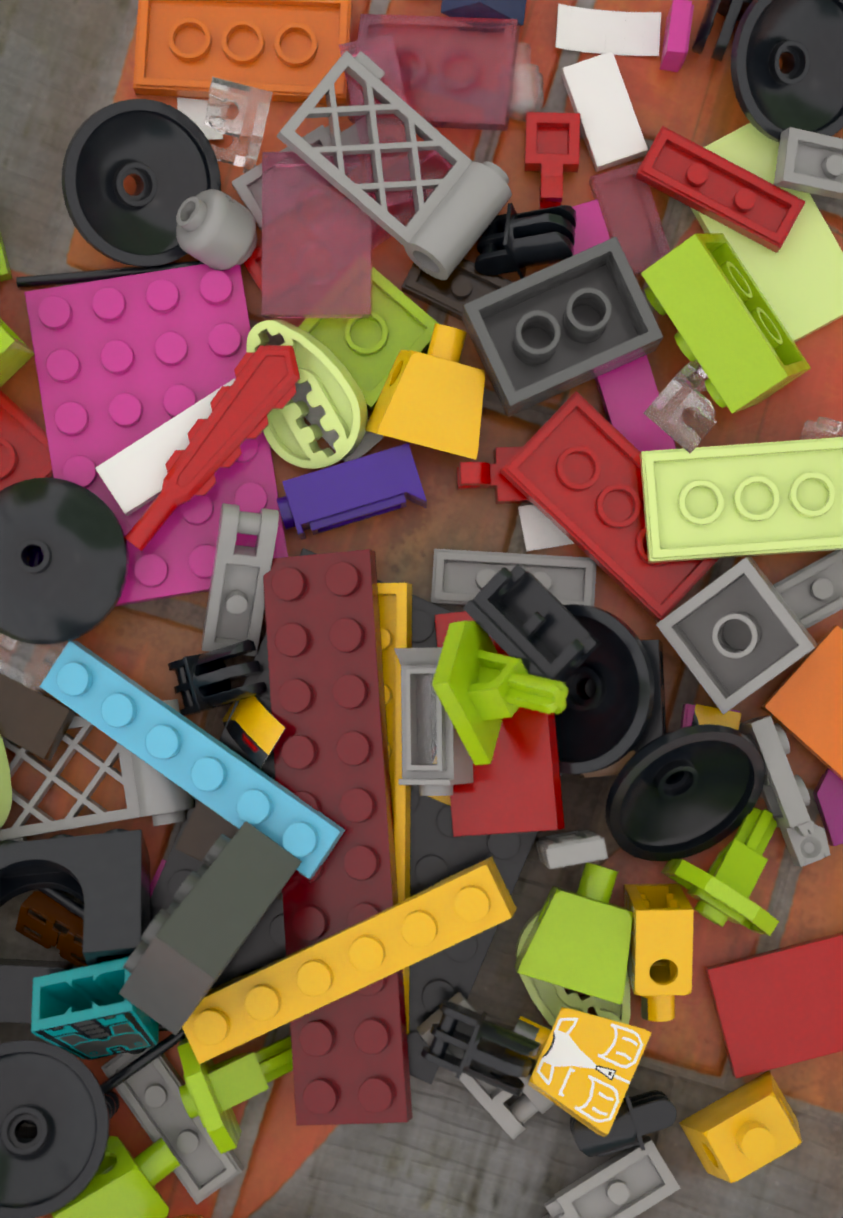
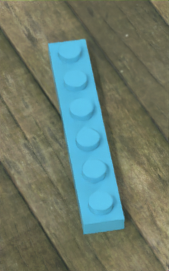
[40,640,345,879]

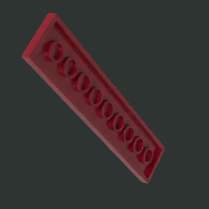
[263,549,413,1126]

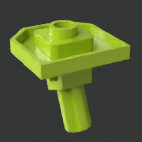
[432,621,569,766]
[661,807,779,936]
[177,1035,293,1154]

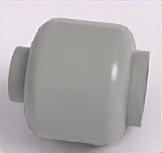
[176,188,257,271]

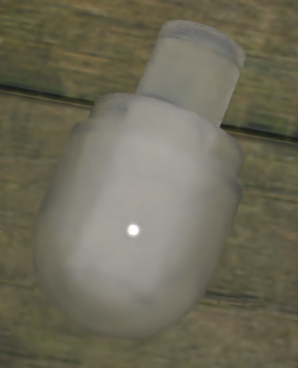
[500,43,544,121]

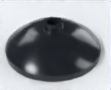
[731,0,843,142]
[62,99,221,266]
[0,478,129,645]
[554,604,655,774]
[605,724,765,861]
[0,1040,110,1218]

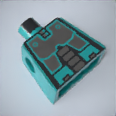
[31,957,159,1060]

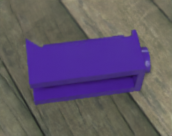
[277,443,427,540]

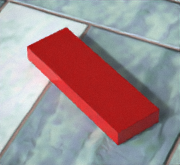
[635,126,806,253]

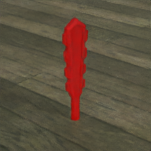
[125,345,300,551]

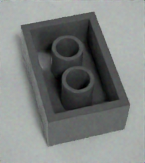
[462,237,663,417]
[119,821,302,1035]

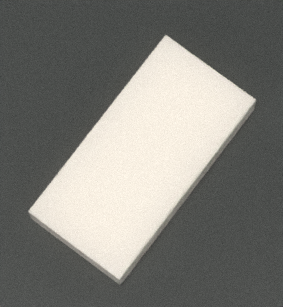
[561,51,648,172]

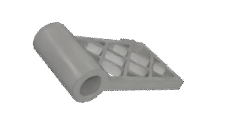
[276,50,512,280]
[0,699,195,842]

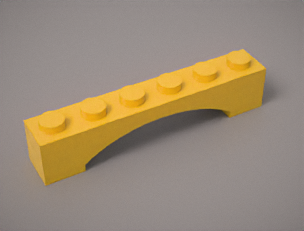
[182,857,517,1064]

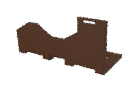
[15,891,87,968]

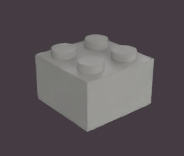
[656,557,818,715]

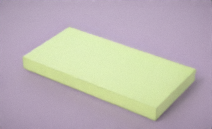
[690,122,843,343]
[640,437,843,563]

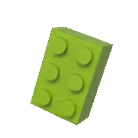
[641,233,811,414]

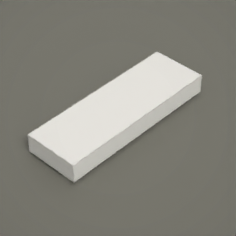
[95,379,235,516]

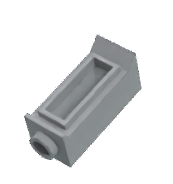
[394,647,473,796]

